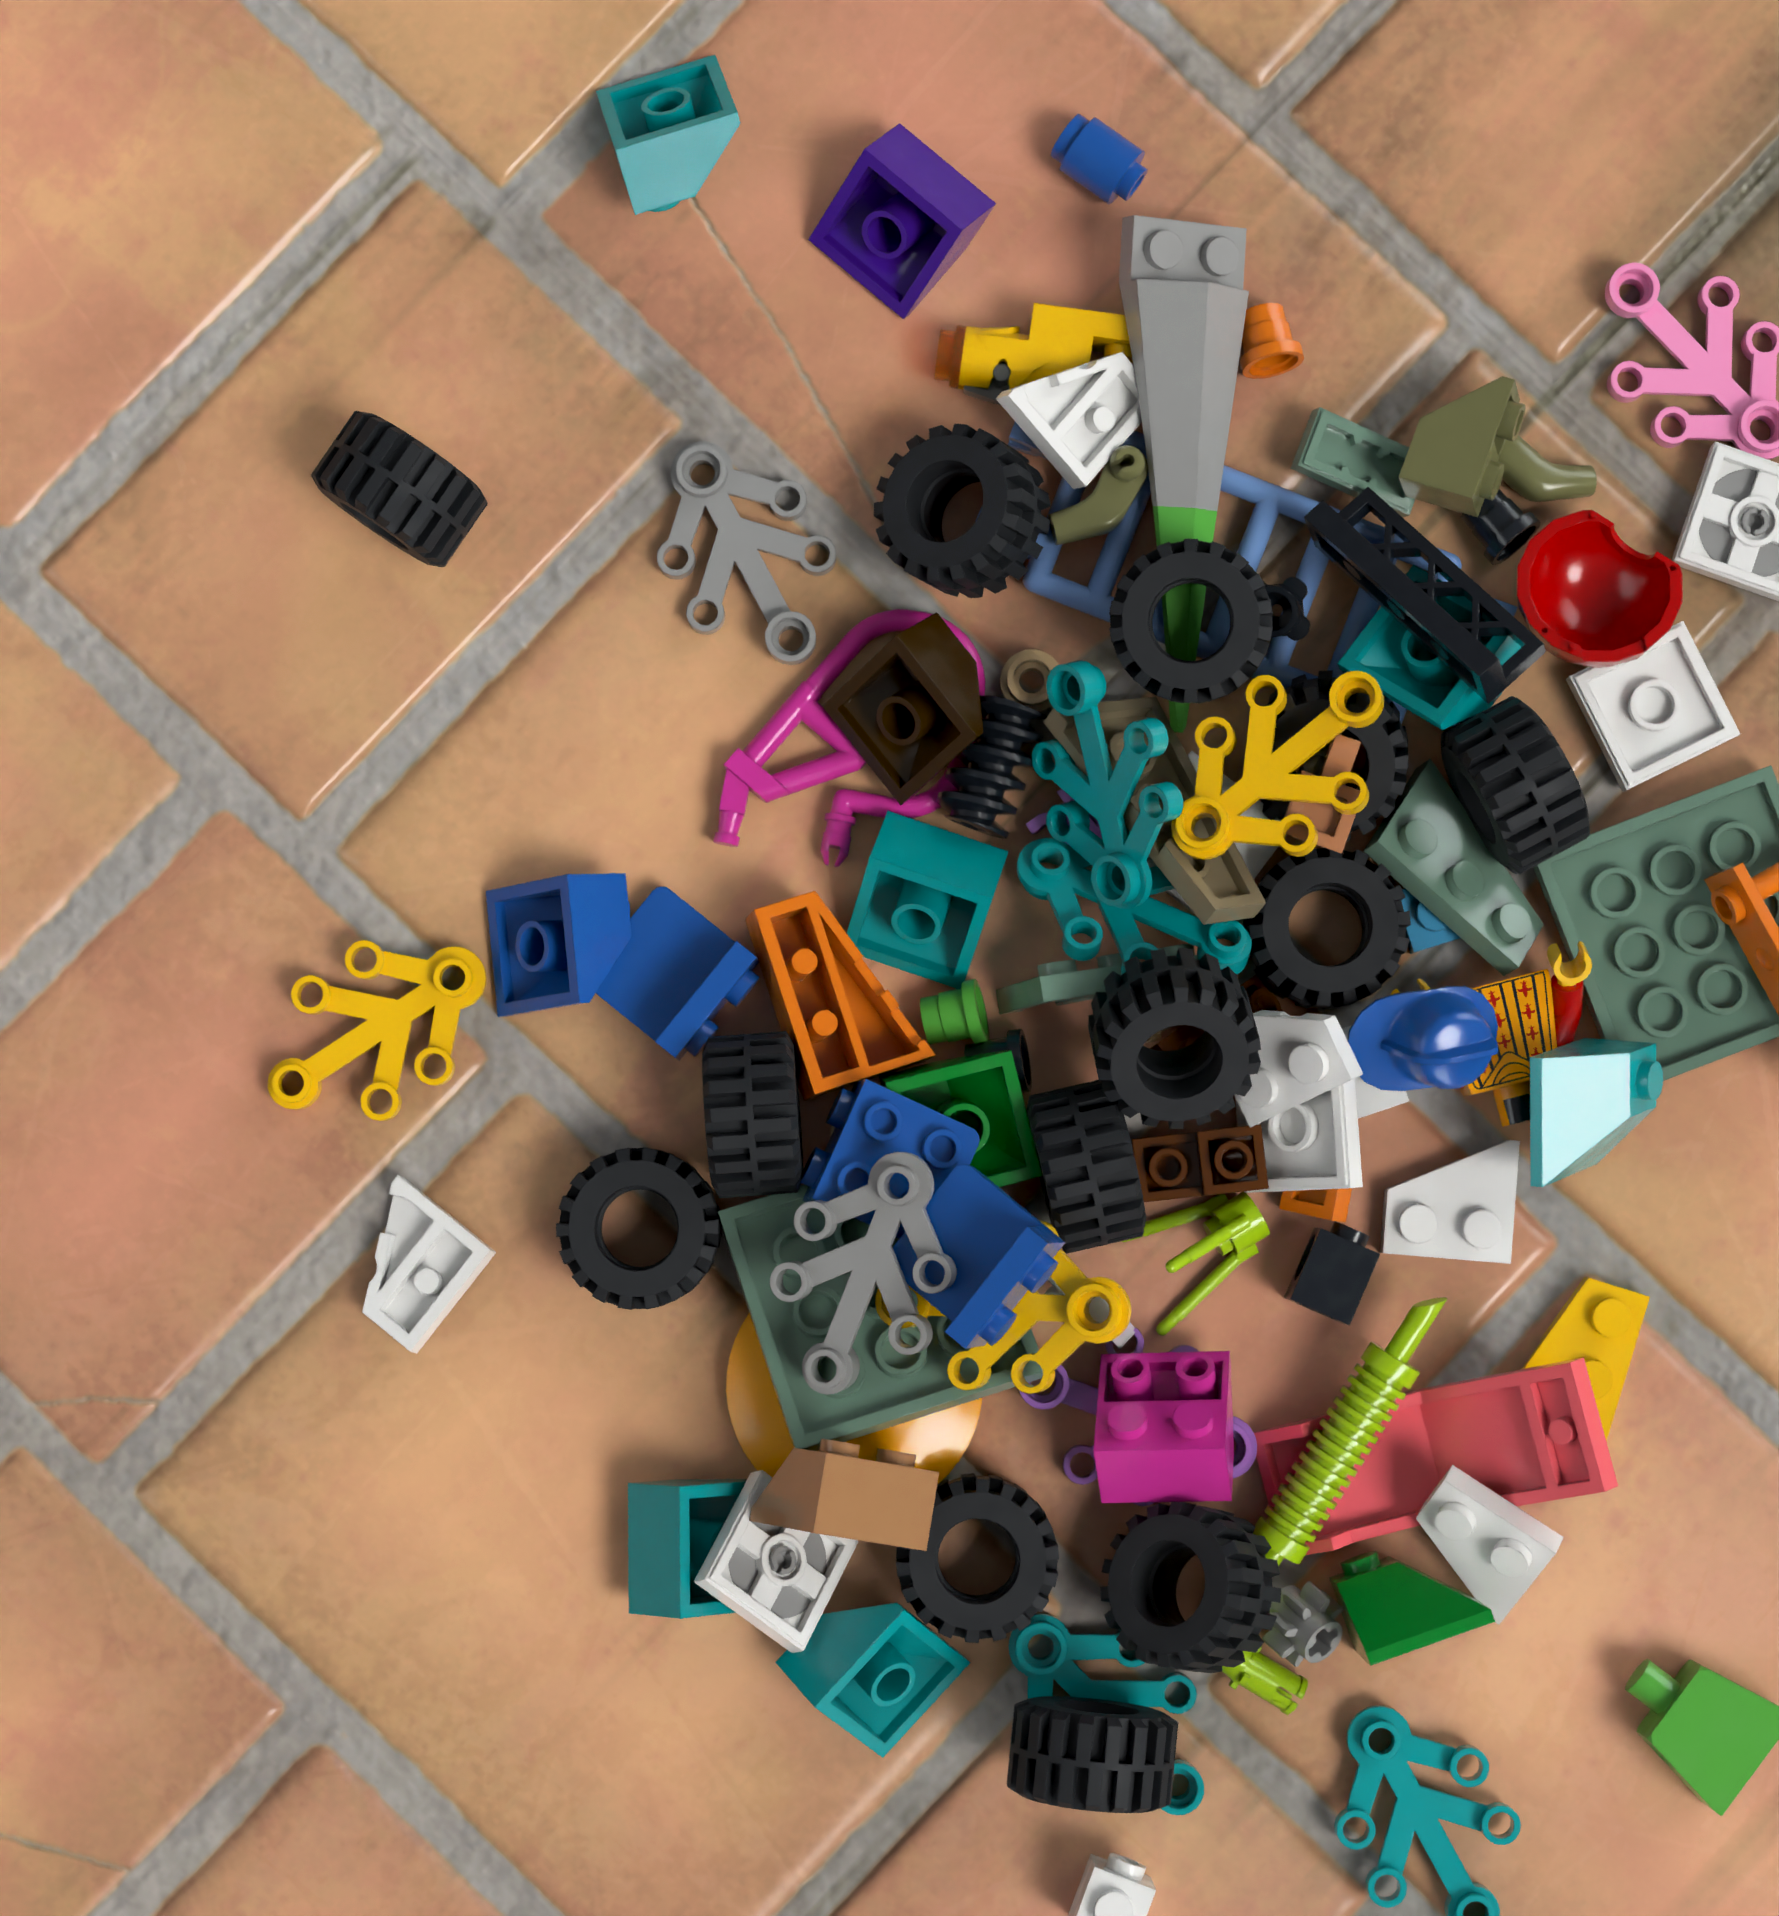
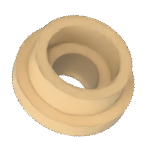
[1000,649,1059,712]

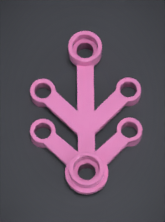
[1605,263,1779,460]

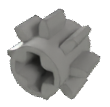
[1262,1581,1343,1667]

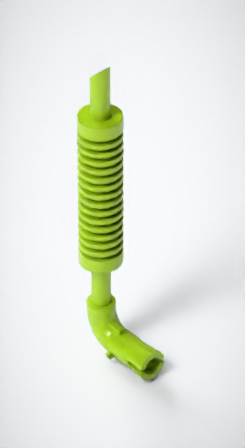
[1222,1297,1448,1715]

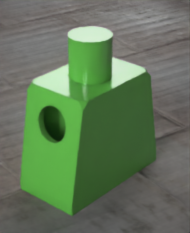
[1625,1659,1779,1817]

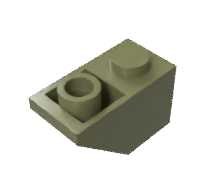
[1399,376,1526,517]

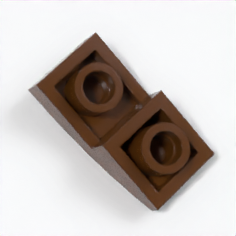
[1131,1125,1269,1202]

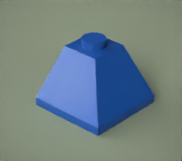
[486,873,632,1017]

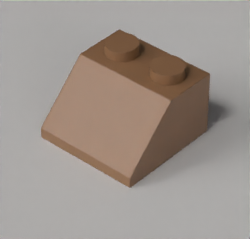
[749,1439,939,1551]

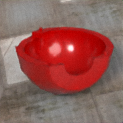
[1517,510,1683,668]

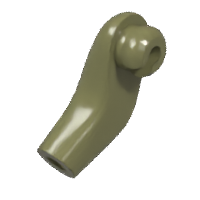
[1498,435,1597,502]
[1048,445,1148,545]

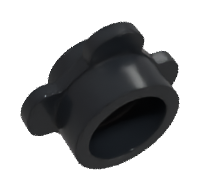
[1263,577,1311,641]

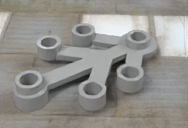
[657,441,836,665]
[770,1152,957,1395]

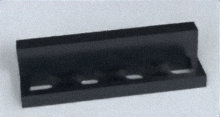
[1304,487,1546,704]

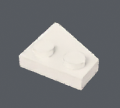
[1204,1010,1363,1128]
[362,1175,496,1354]
[1416,1465,1564,1625]

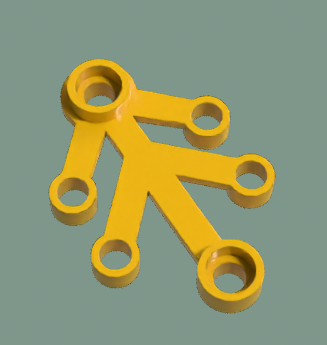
[1171,671,1384,860]
[268,940,487,1121]
[875,1221,1131,1394]

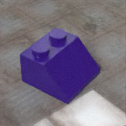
[808,123,996,319]

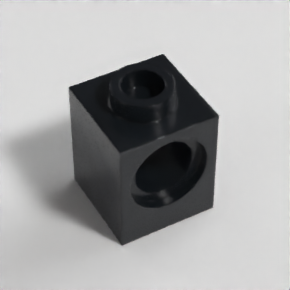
[1284,1221,1380,1325]

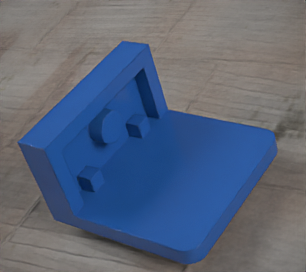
[596,887,760,1061]
[800,1079,980,1239]
[893,1164,1065,1349]

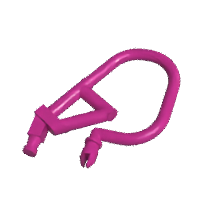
[713,609,985,867]

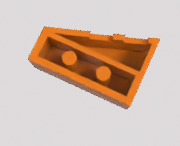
[745,891,936,1101]

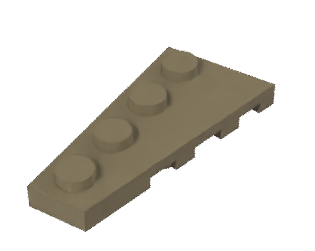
[1044,697,1266,925]

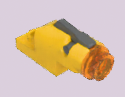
[934,303,1133,405]

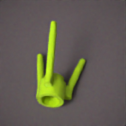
[1121,1191,1270,1336]

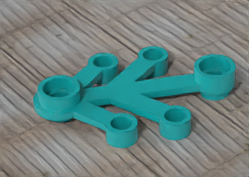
[1032,660,1183,909]
[1017,827,1252,975]
[1008,1614,1204,1815]
[1334,1705,1521,1916]

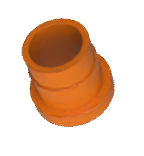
[1240,303,1304,379]

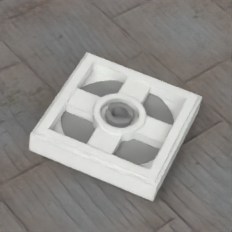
[1672,441,1779,601]
[694,1470,859,1653]

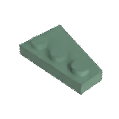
[1364,758,1544,976]
[996,943,1198,1015]

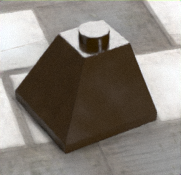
[822,612,983,805]

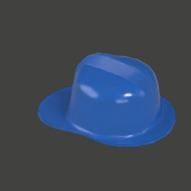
[1347,986,1498,1091]

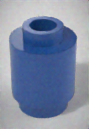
[1050,114,1148,205]

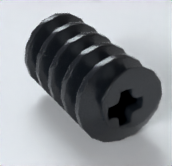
[936,695,1047,839]

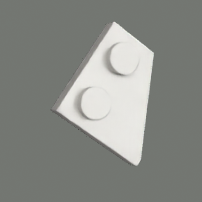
[995,352,1142,489]
[1380,1140,1520,1264]

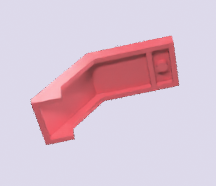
[1254,1357,1618,1559]

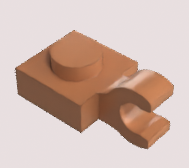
[1284,734,1361,854]

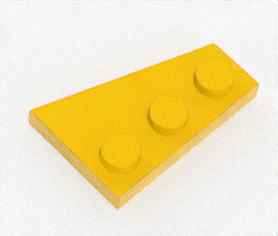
[1522,1277,1650,1442]

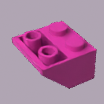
[1093,1351,1234,1503]

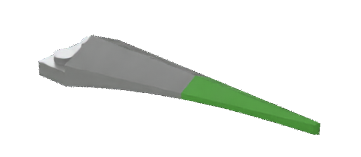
[1119,215,1249,733]

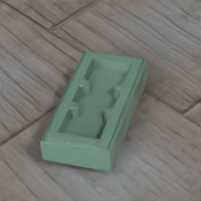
[1290,407,1415,518]

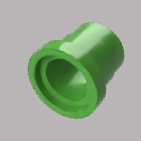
[920,979,989,1045]

